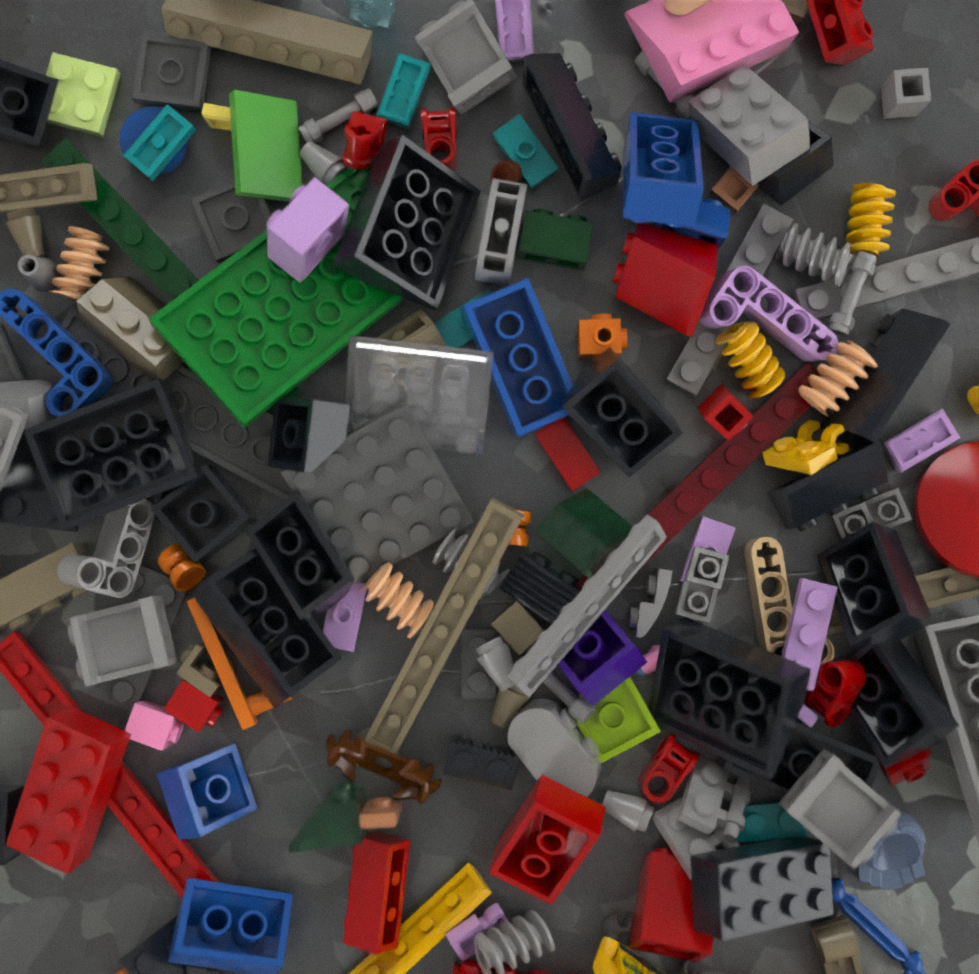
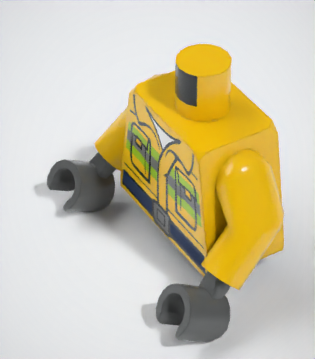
[593,911,703,974]

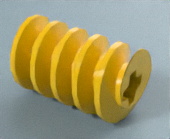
[845,183,896,258]
[715,321,785,398]

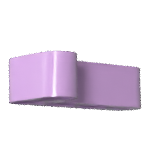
[699,266,839,362]

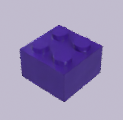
[558,610,647,706]

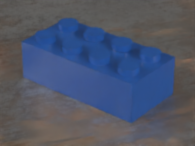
[623,112,704,227]
[460,278,573,437]

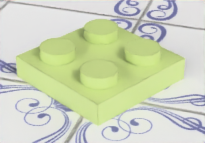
[46,52,121,137]

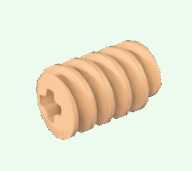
[49,226,110,302]
[798,340,878,417]
[359,562,434,639]

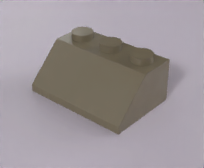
[76,276,184,381]

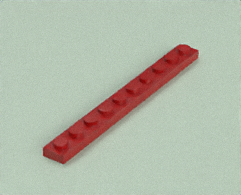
[0,631,220,899]

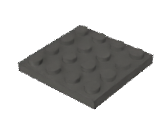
[281,401,474,584]

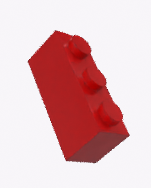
[343,831,410,955]

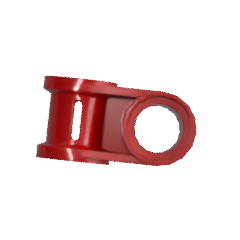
[421,106,457,171]
[342,111,388,170]
[804,659,866,728]
[638,733,700,803]

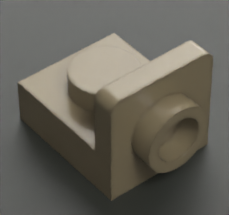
[176,642,223,697]

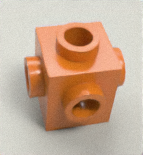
[576,313,627,361]

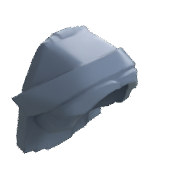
[858,807,926,890]

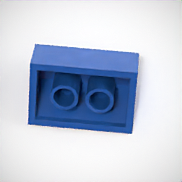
[168,878,293,974]

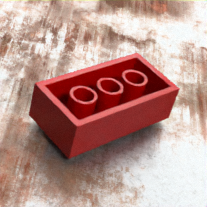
[6,706,131,875]

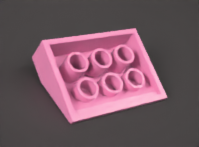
[624,0,799,103]

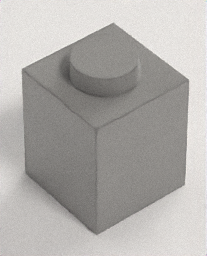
[881,68,931,119]

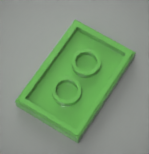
[229,90,302,202]

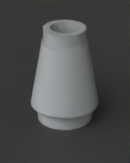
[300,141,348,185]
[18,255,60,291]
[476,636,514,692]
[602,789,655,832]

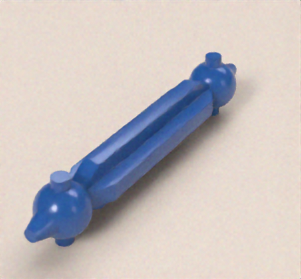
[832,878,926,974]

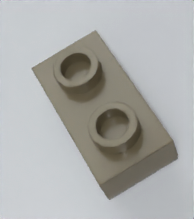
[810,915,864,974]

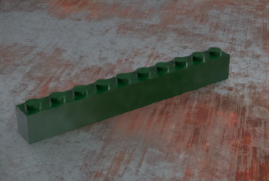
[41,138,305,412]

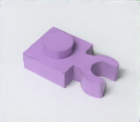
[445,903,509,961]

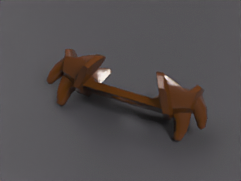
[326,729,442,804]

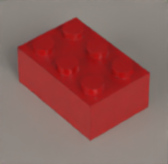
[488,774,605,905]

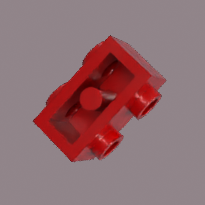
[806,0,874,66]

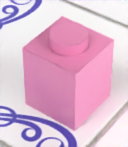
[125,699,184,751]

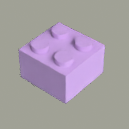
[266,178,349,283]

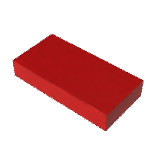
[534,417,601,492]

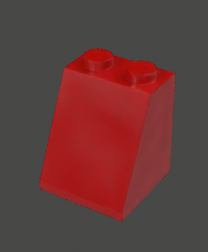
[612,223,718,337]
[627,848,714,963]

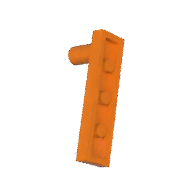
[186,598,293,730]

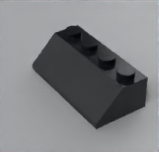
[523,53,622,202]
[820,308,950,449]

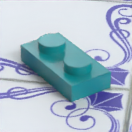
[123,104,196,182]
[737,800,807,842]

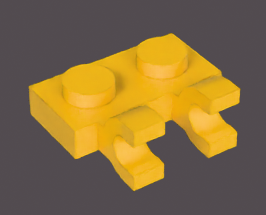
[762,420,849,475]

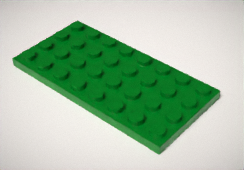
[149,165,405,428]

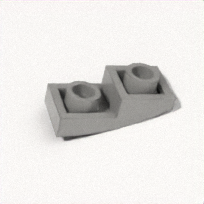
[832,487,912,540]
[674,546,729,623]
[628,568,673,637]

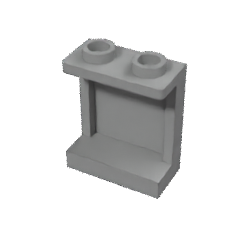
[414,0,518,115]
[68,595,178,687]
[778,749,901,869]

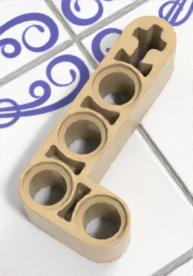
[744,537,834,668]

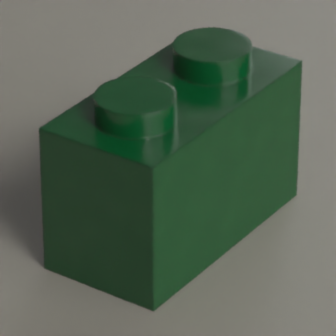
[518,208,594,271]

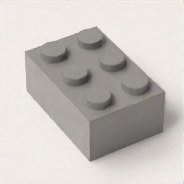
[688,64,810,186]

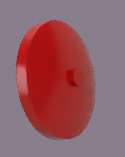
[914,441,979,578]

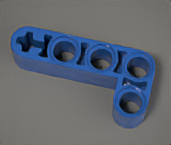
[0,288,113,417]

